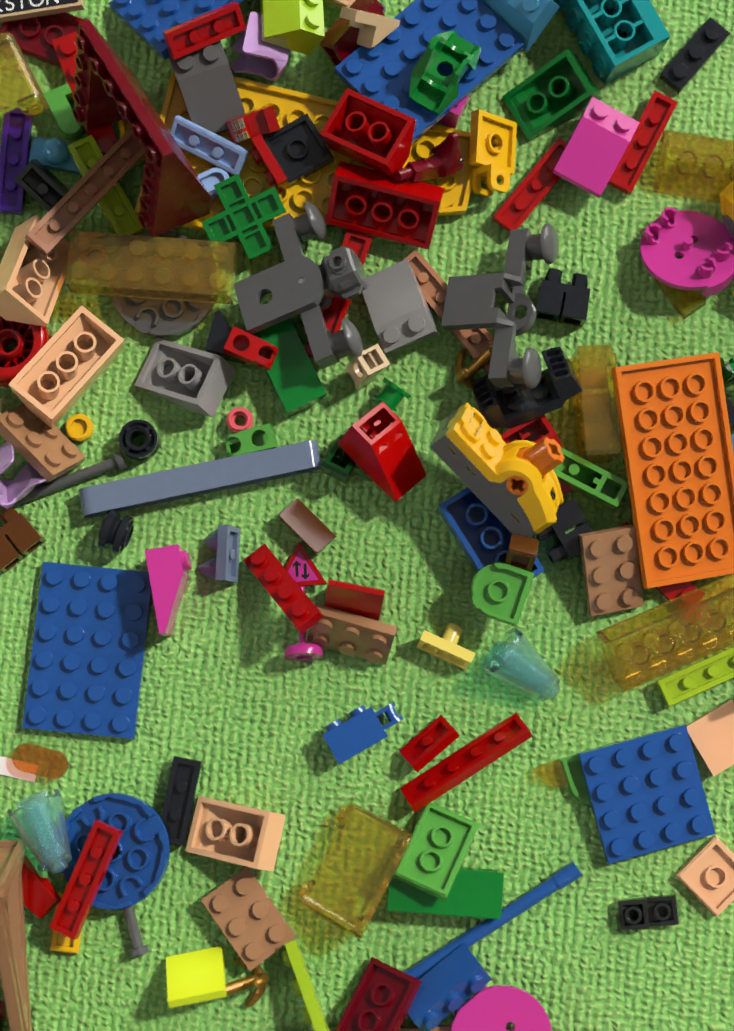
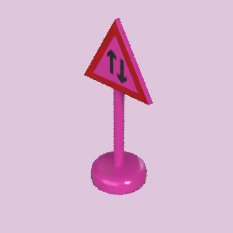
[284,542,327,661]

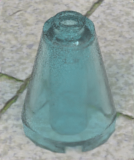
[482,628,560,701]
[6,789,72,874]

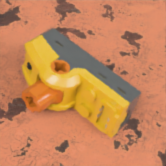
[429,402,565,538]

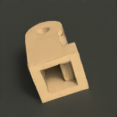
[345,344,390,390]

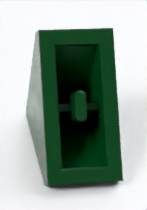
[321,434,357,484]

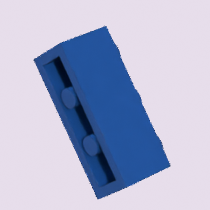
[407,943,492,1031]

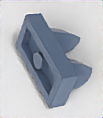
[198,525,241,583]

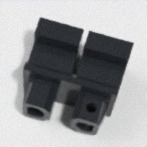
[535,268,590,327]
[536,498,593,564]

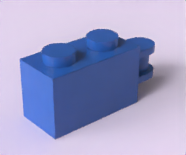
[323,702,403,764]

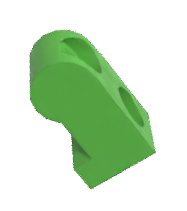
[43,83,85,141]
[224,423,278,457]

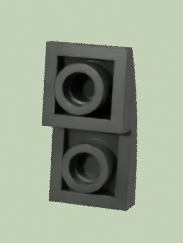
[618,894,679,930]

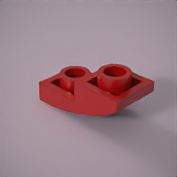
[22,855,61,919]

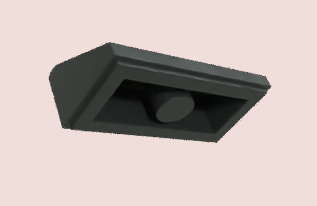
[14,159,69,212]

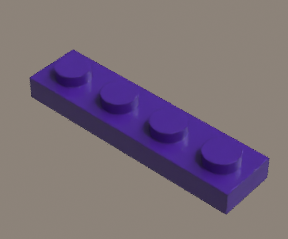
[0,107,33,215]

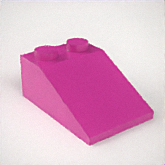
[552,97,639,198]
[145,544,192,637]

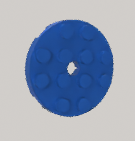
[57,793,170,910]

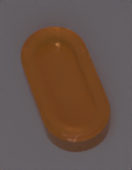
[12,743,69,779]

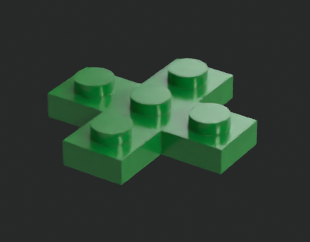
[201,174,286,260]

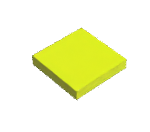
[166,946,227,1008]

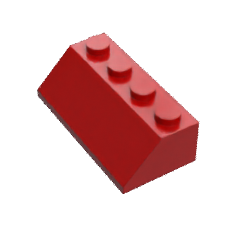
[325,161,445,250]

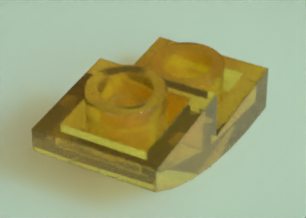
[653,276,706,319]

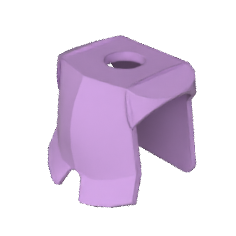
[230,11,290,82]
[0,441,47,509]

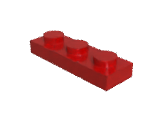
[162,1,246,60]

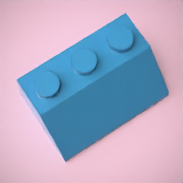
[481,0,560,52]

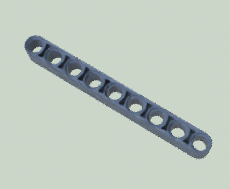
[78,440,322,518]

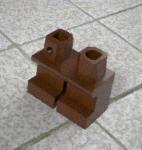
[0,507,47,573]

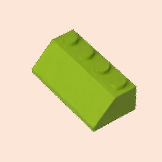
[260,0,325,56]

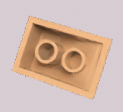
[185,796,286,871]

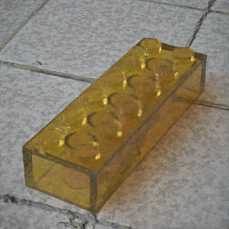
[66,230,238,305]
[596,573,734,691]

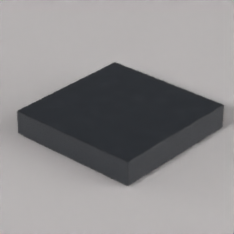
[263,114,334,187]

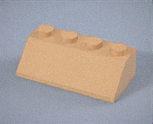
[0,214,76,327]
[8,305,124,428]

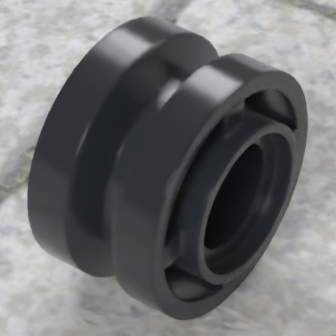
[119,420,160,461]
[98,510,134,554]

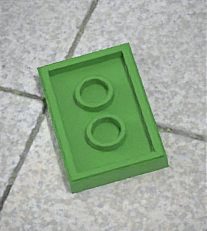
[393,803,479,901]

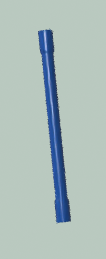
[402,862,582,979]

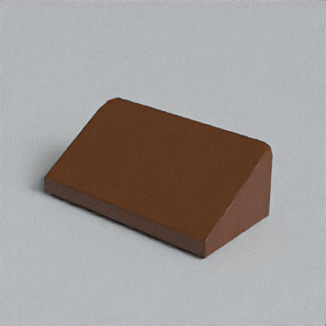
[278,498,336,556]

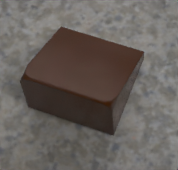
[504,534,539,572]

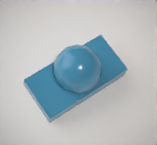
[28,137,81,175]

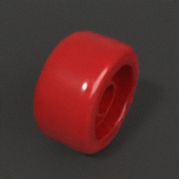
[0,316,52,388]

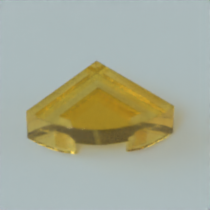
[532,758,569,787]

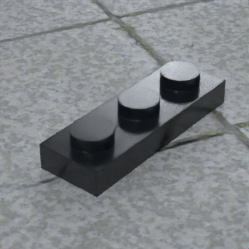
[659,17,730,94]
[161,756,202,846]

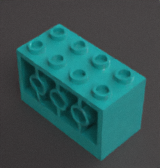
[553,0,670,85]

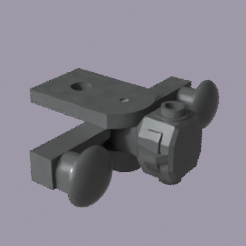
[233,202,369,369]

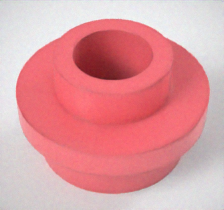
[226,407,254,433]

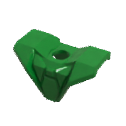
[408,30,481,116]

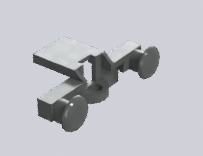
[441,223,559,390]

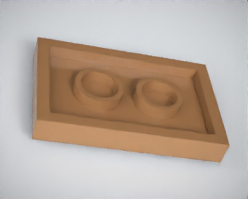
[0,403,86,482]
[579,525,644,616]
[306,603,397,665]
[200,867,296,971]

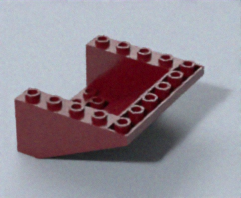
[72,19,213,237]

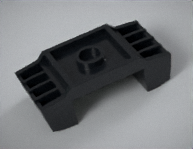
[471,347,583,429]

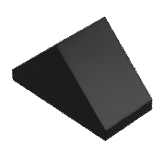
[205,310,247,364]

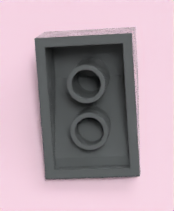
[169,41,245,135]

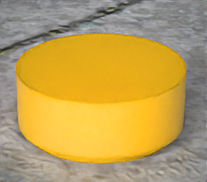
[65,414,94,442]

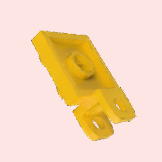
[469,109,517,197]

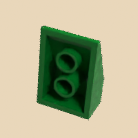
[502,49,603,141]

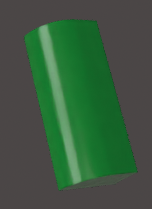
[241,315,327,417]
[387,862,504,919]

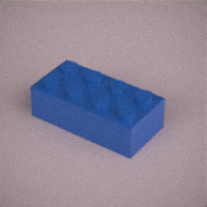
[437,487,545,578]

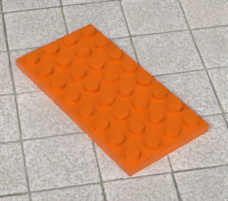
[611,352,734,589]

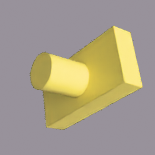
[416,623,475,670]

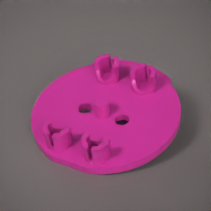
[640,207,734,297]
[450,985,552,1031]

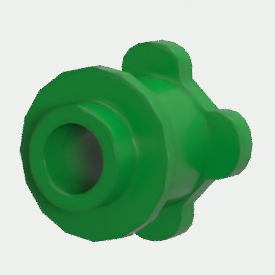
[374,378,411,412]

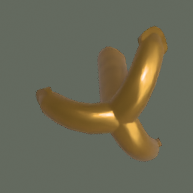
[454,344,493,389]
[226,958,269,1008]

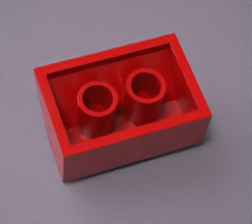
[320,88,416,179]

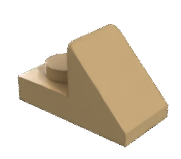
[339,6,400,48]

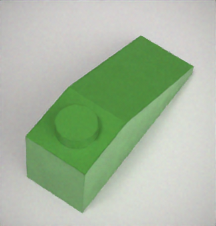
[553,447,628,510]

